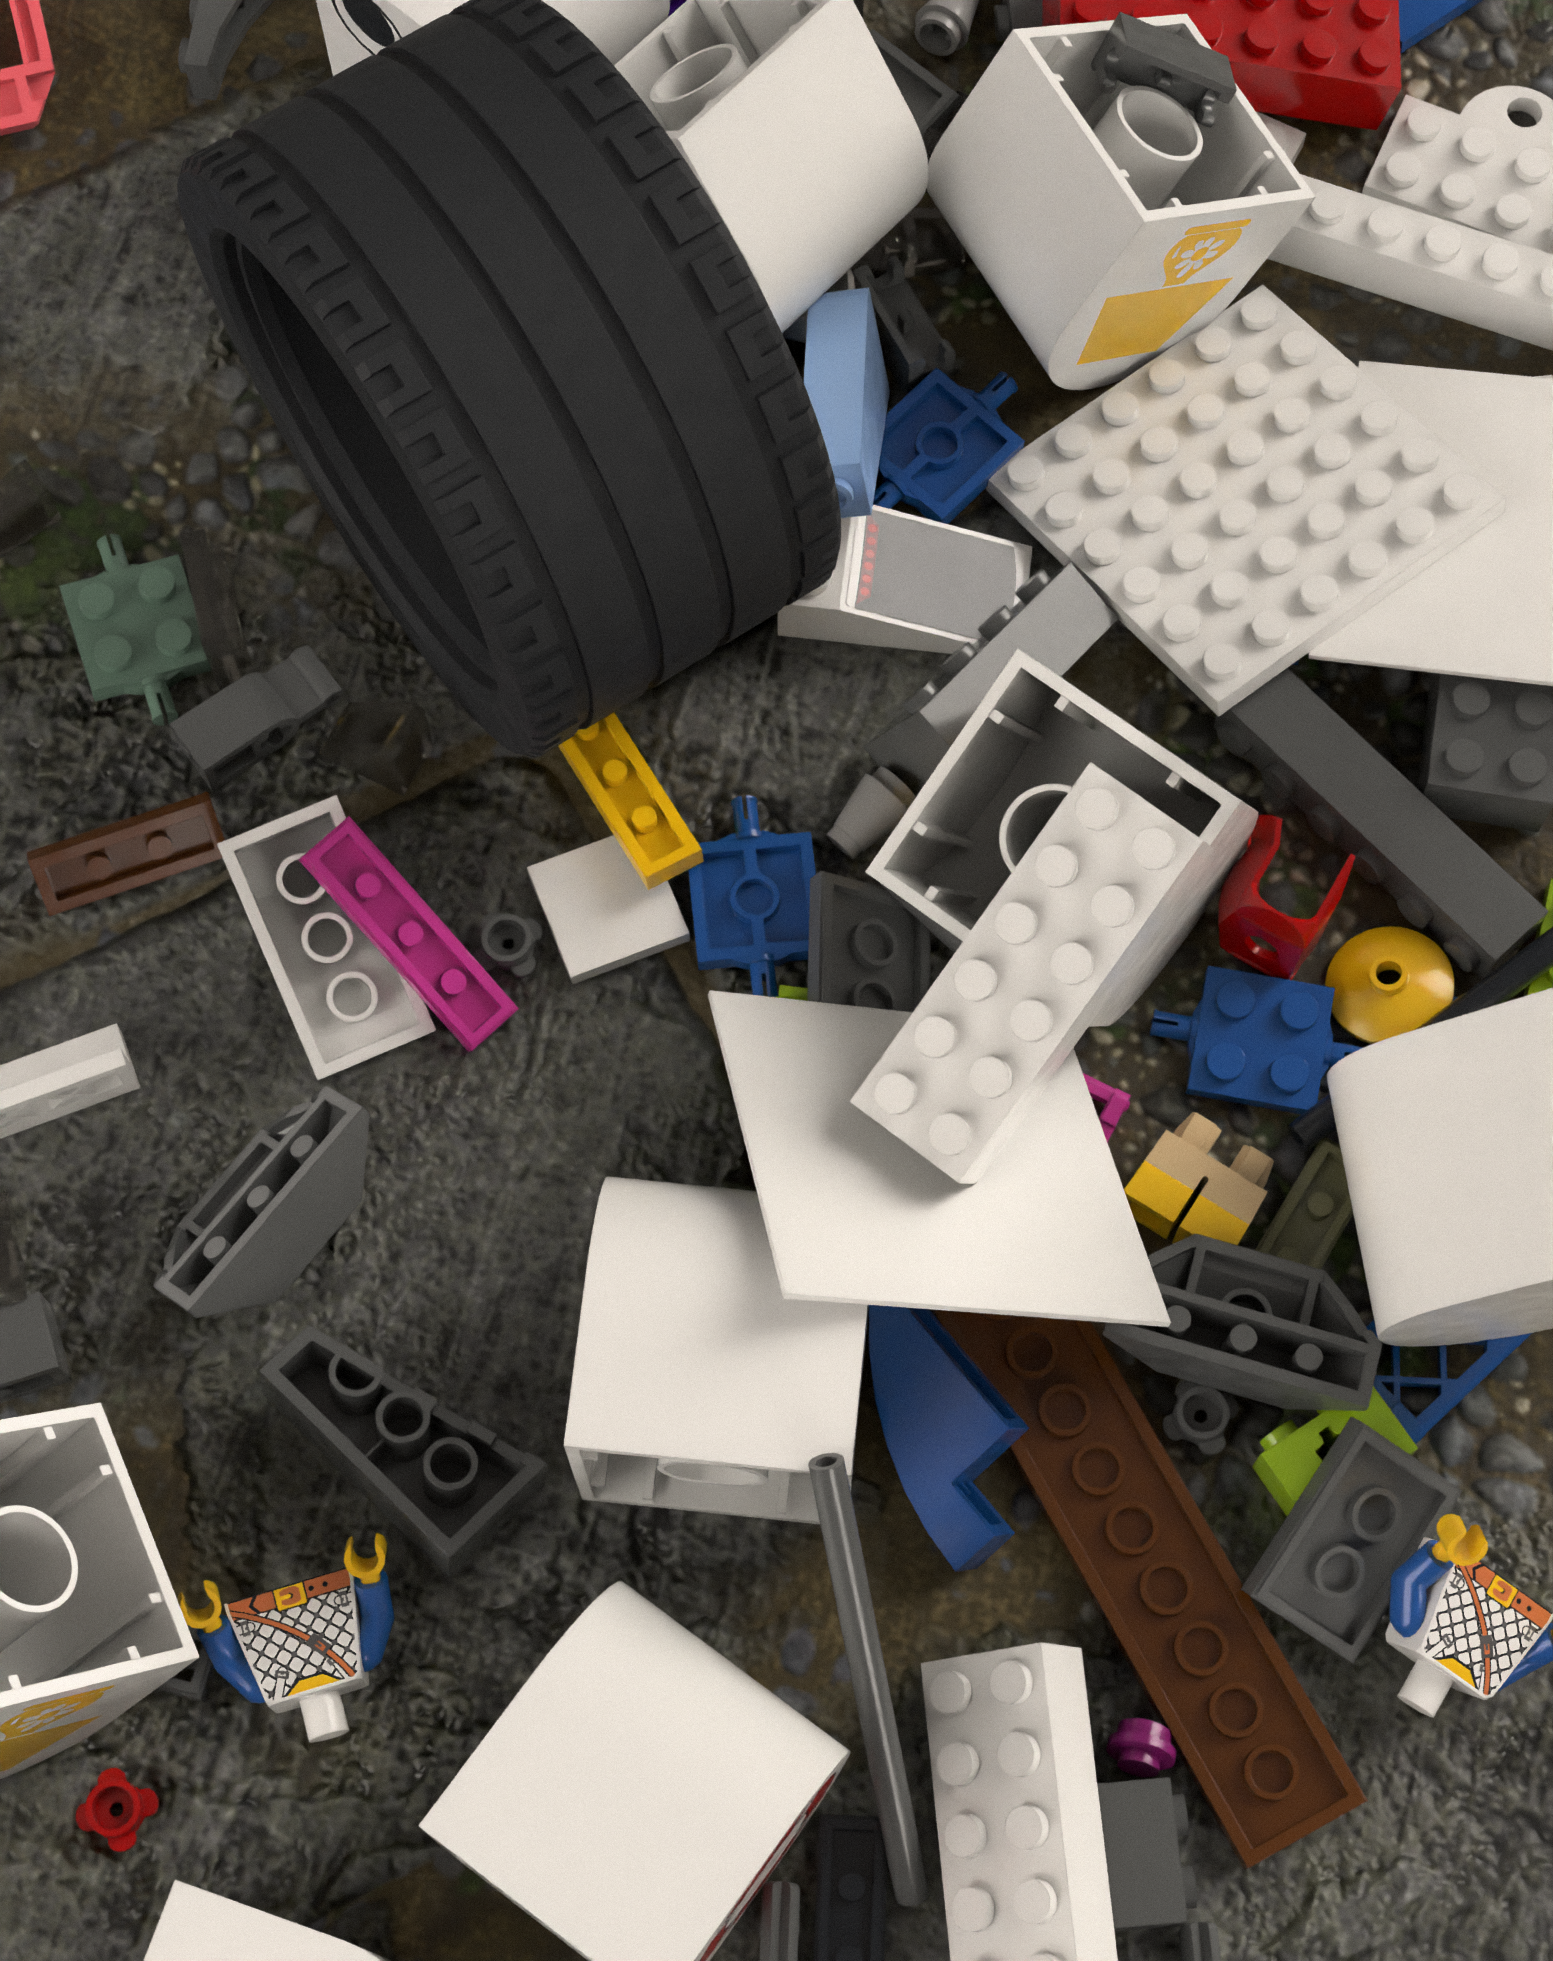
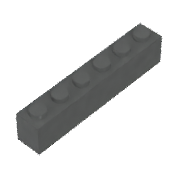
[1213,668,1548,980]

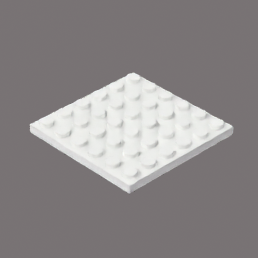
[986,284,1506,717]

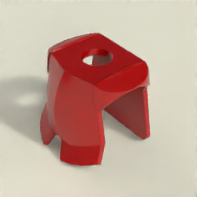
[1218,815,1355,980]

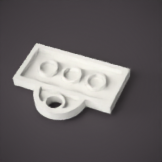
[1362,86,1553,254]

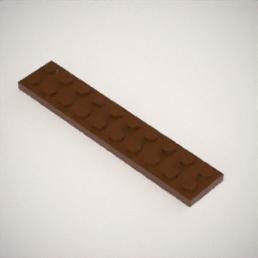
[929,1309,1368,1871]

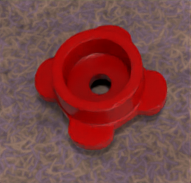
[75,1768,159,1852]

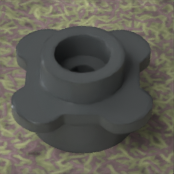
[474,912,543,978]
[1162,1380,1238,1456]

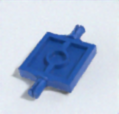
[873,367,1025,524]
[688,795,816,997]
[1150,966,1364,1115]

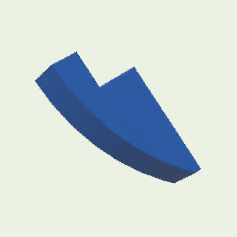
[869,1305,1029,1572]

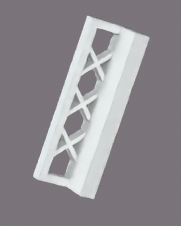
[0,1023,141,1139]

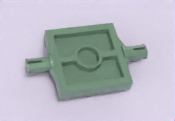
[59,534,214,726]

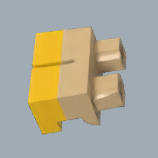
[1124,1112,1274,1245]

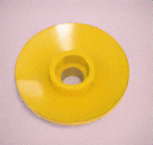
[1325,926,1455,1044]

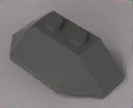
[153,1086,370,1318]
[1102,1234,1382,1411]

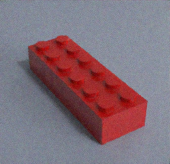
[1042,0,1402,130]

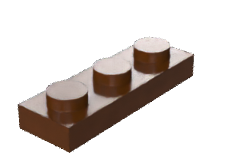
[27,792,226,916]

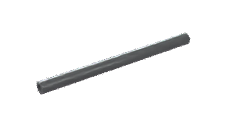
[808,1453,930,1906]

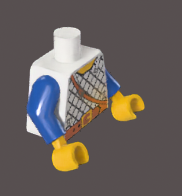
[1385,1514,1553,1718]
[178,1533,395,1743]

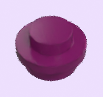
[1106,1718,1176,1777]

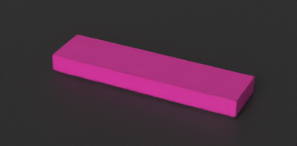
[299,816,519,1052]

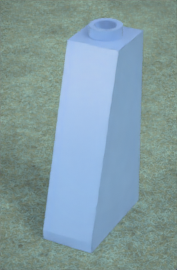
[804,288,890,518]

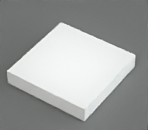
[527,835,690,985]

